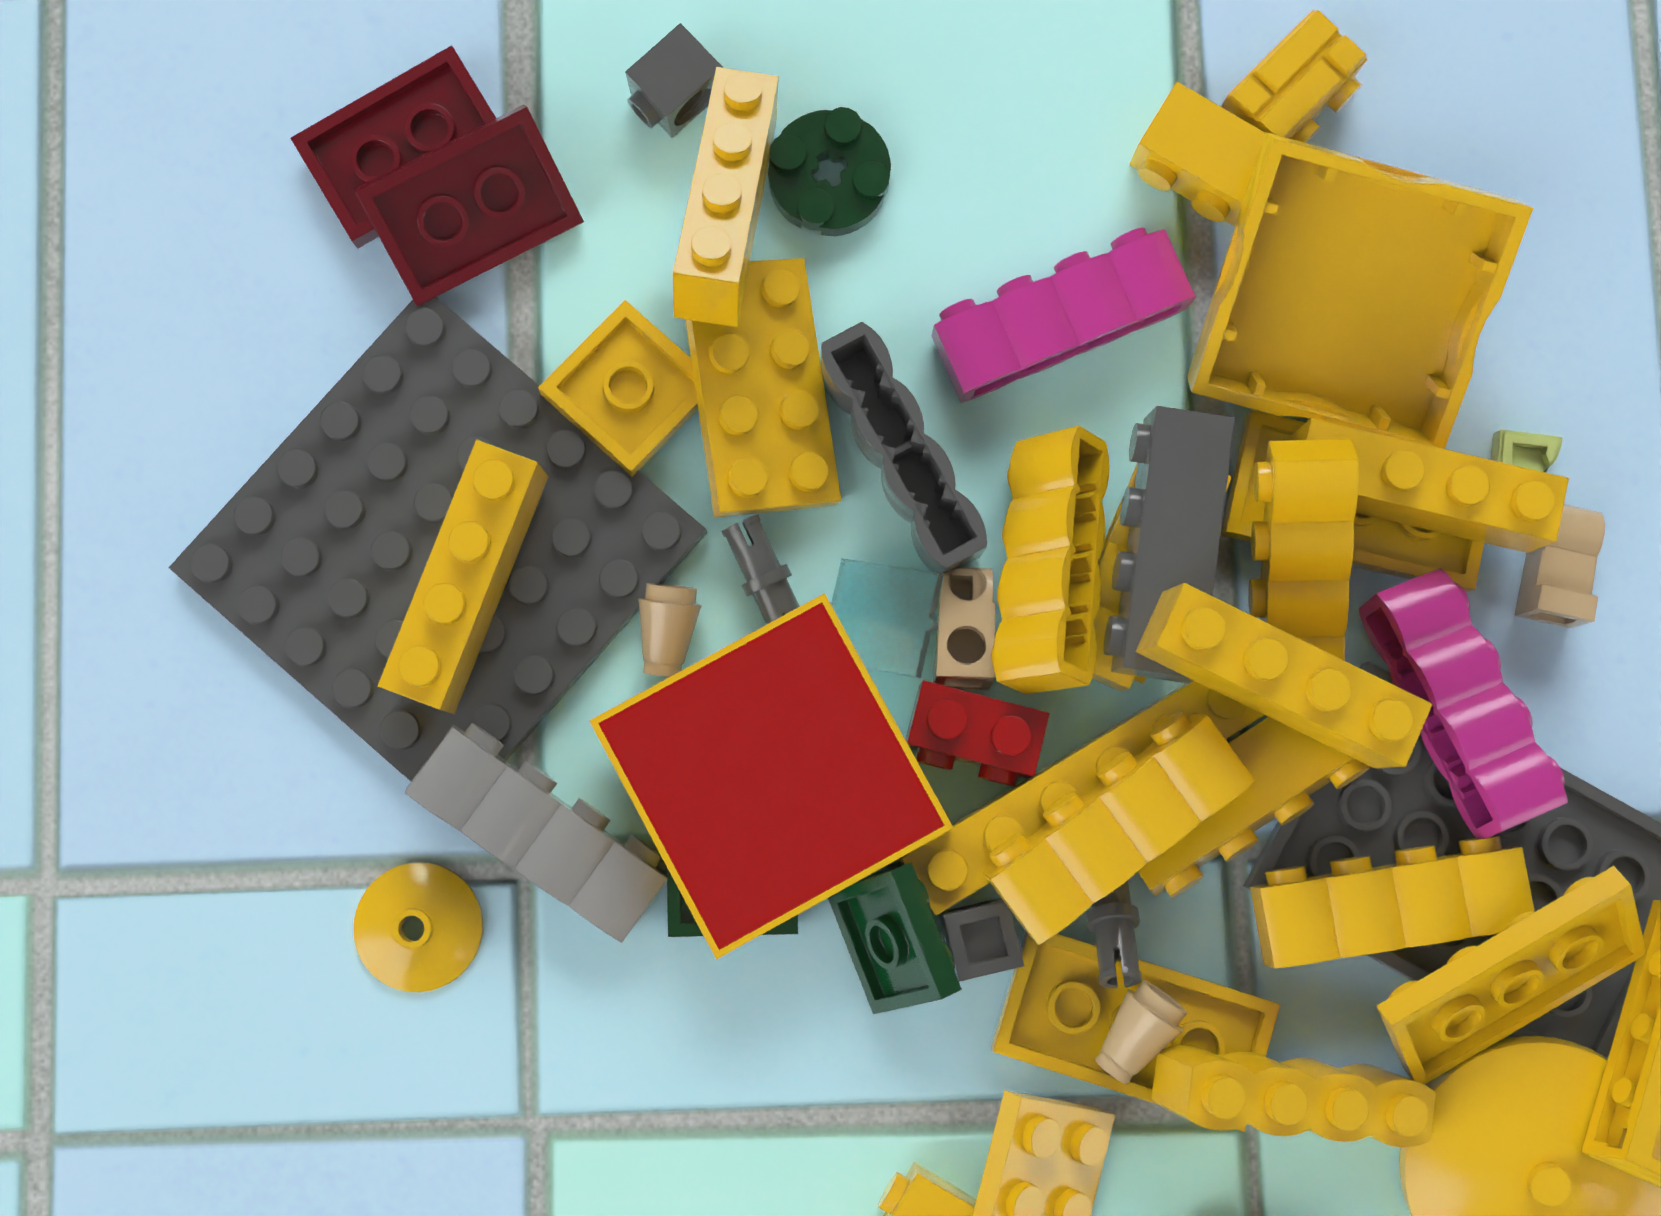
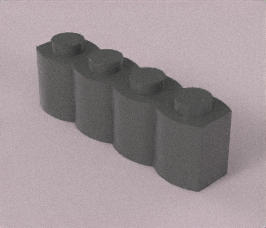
[821,322,987,577]

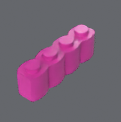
[931,227,1196,403]
[1358,568,1568,839]

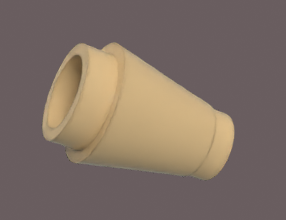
[638,583,702,677]
[1095,980,1187,1084]

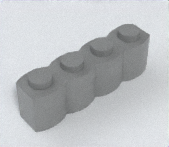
[405,723,668,943]

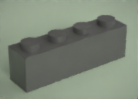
[1104,406,1235,683]

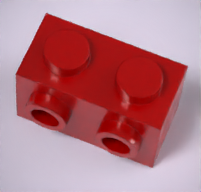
[905,680,1050,787]

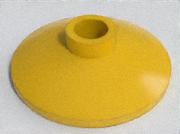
[353,862,483,992]

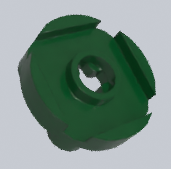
[768,107,891,237]

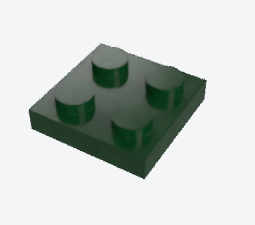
[828,862,962,1014]

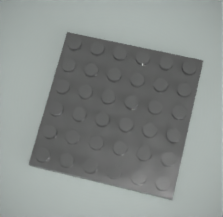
[168,297,708,782]

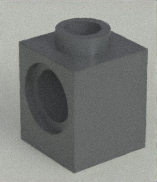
[625,23,723,138]
[939,898,1024,982]

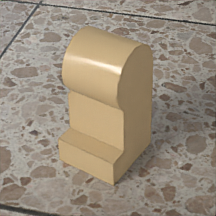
[1514,504,1605,628]
[933,567,995,690]

